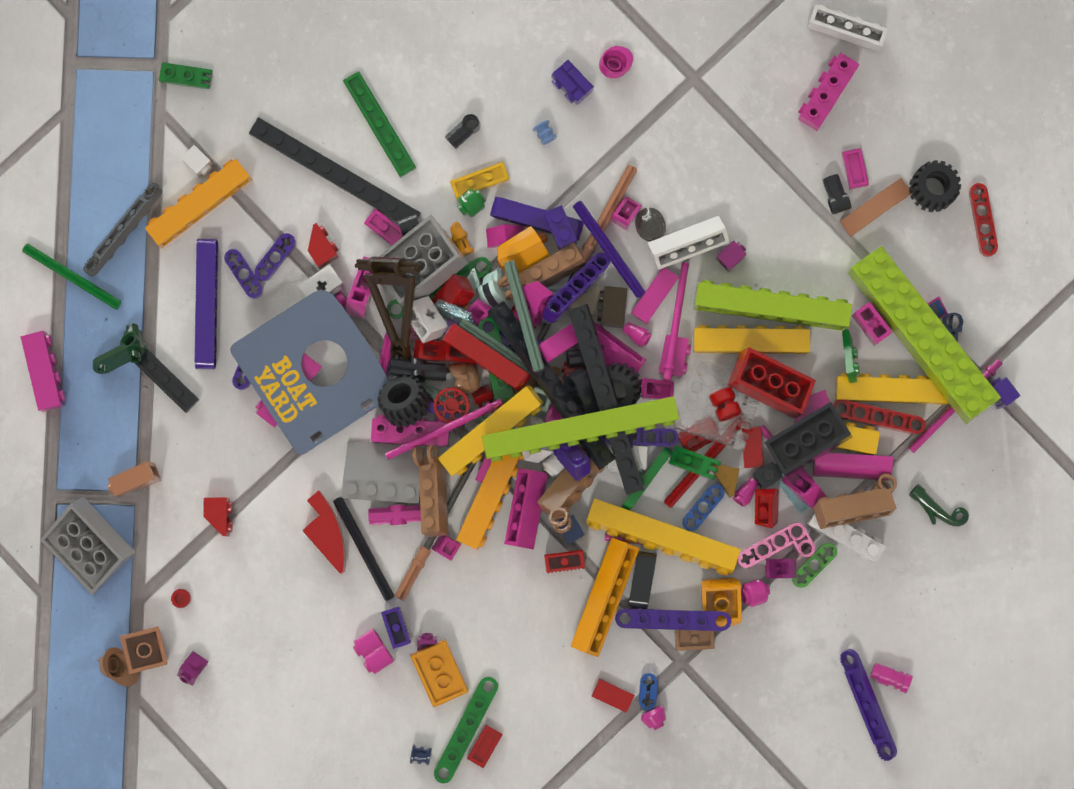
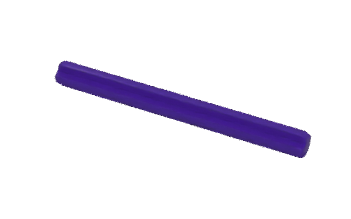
[573,201,645,298]

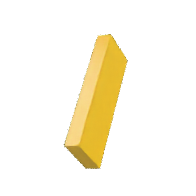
[450,161,510,200]

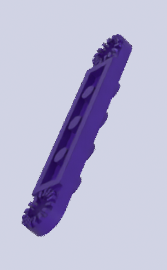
[615,609,732,631]
[840,649,897,761]

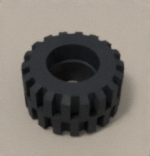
[909,160,961,212]
[607,362,642,407]
[377,375,431,428]

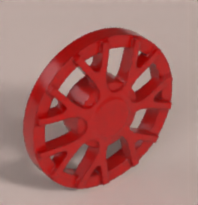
[433,387,470,423]

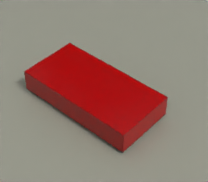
[591,678,635,713]
[467,725,503,769]

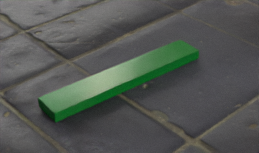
[343,71,416,178]

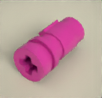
[870,663,913,694]

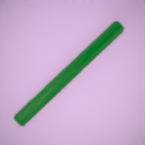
[22,244,122,310]

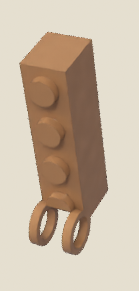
[498,243,587,300]
[412,445,449,537]
[537,447,605,533]
[813,474,897,529]

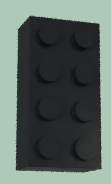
[764,402,853,478]

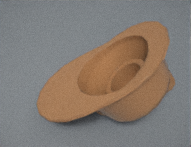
[97,647,140,687]

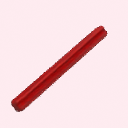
[664,417,745,508]

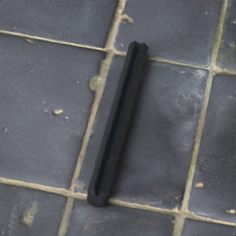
[333,497,394,601]

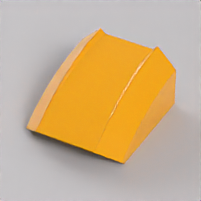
[497,226,550,274]
[701,577,742,627]

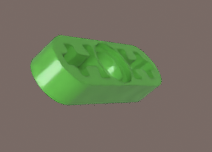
[792,543,837,588]

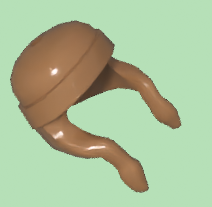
[444,363,481,399]

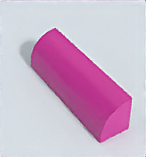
[577,321,646,374]
[813,453,893,481]

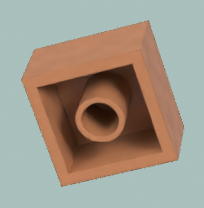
[119,626,168,674]

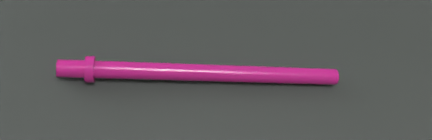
[663,262,689,382]
[909,359,1003,453]
[385,399,503,460]

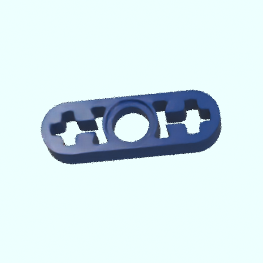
[682,484,725,531]

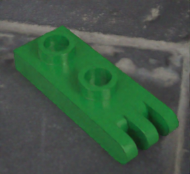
[159,62,213,89]
[842,329,860,383]
[668,446,721,480]

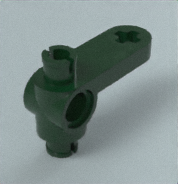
[92,323,147,374]

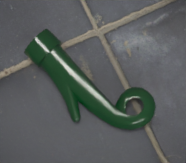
[909,484,969,527]

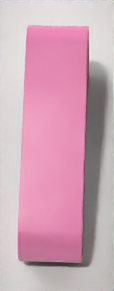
[737,523,815,568]

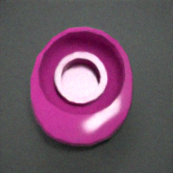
[599,46,633,78]

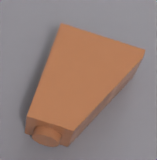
[107,461,161,497]

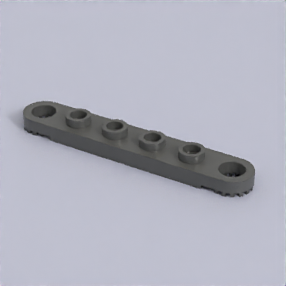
[83,182,163,276]

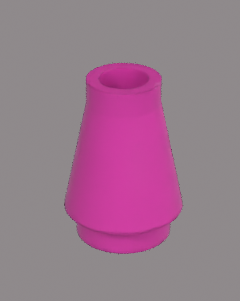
[622,322,652,347]
[733,478,759,507]

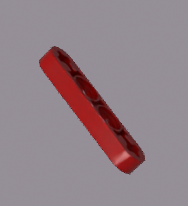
[969,183,998,257]

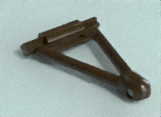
[355,256,422,361]

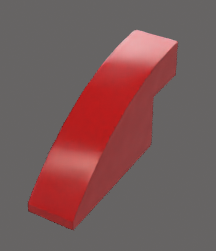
[413,339,479,366]
[302,490,346,574]

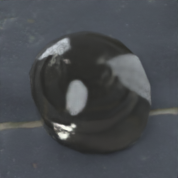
[635,207,666,242]

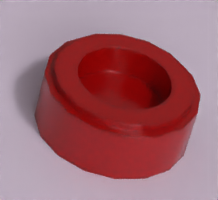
[171,589,191,608]

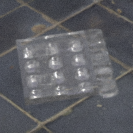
[674,356,759,451]

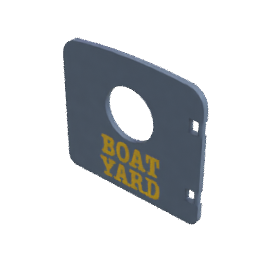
[230,290,389,454]

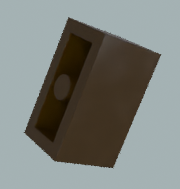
[597,286,628,328]

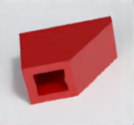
[307,223,339,269]
[203,497,233,536]

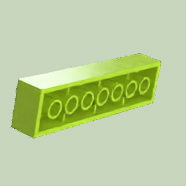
[693,280,852,331]

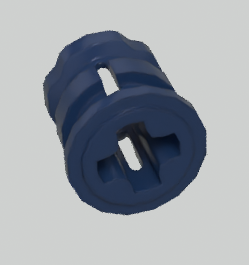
[410,744,432,766]

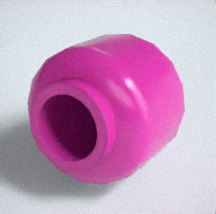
[741,579,770,607]

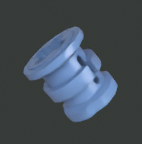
[532,120,557,145]

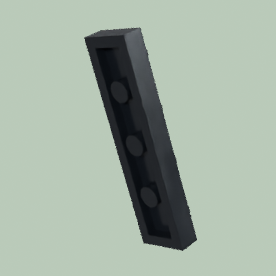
[135,349,200,413]

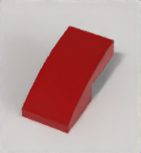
[742,426,764,468]

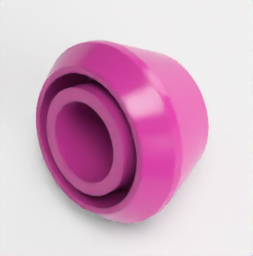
[641,706,666,730]

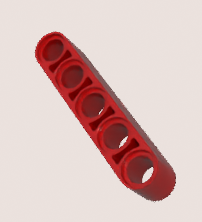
[442,323,531,392]
[833,400,926,435]

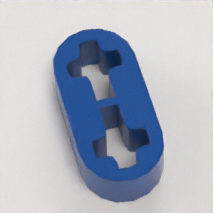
[639,673,658,710]

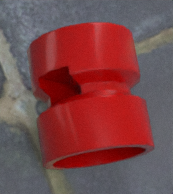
[709,387,742,422]

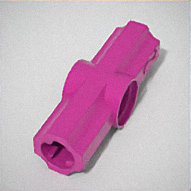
[368,505,421,525]

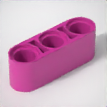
[538,323,578,363]

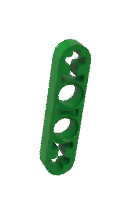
[621,447,673,510]

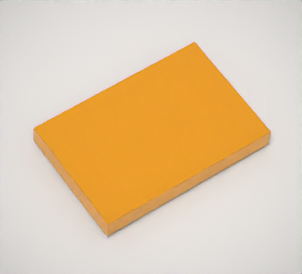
[410,639,469,708]

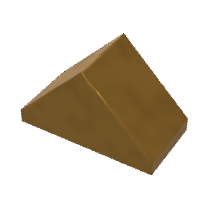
[712,464,740,498]

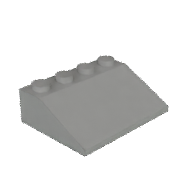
[379,215,468,306]
[342,441,424,504]
[40,497,135,595]

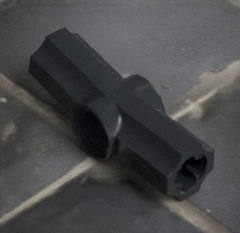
[387,358,447,383]

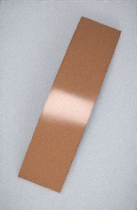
[840,178,912,237]

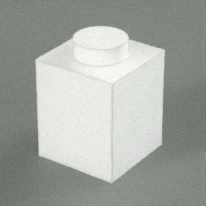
[181,145,213,177]

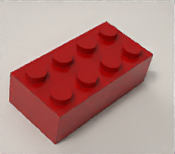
[727,347,816,419]

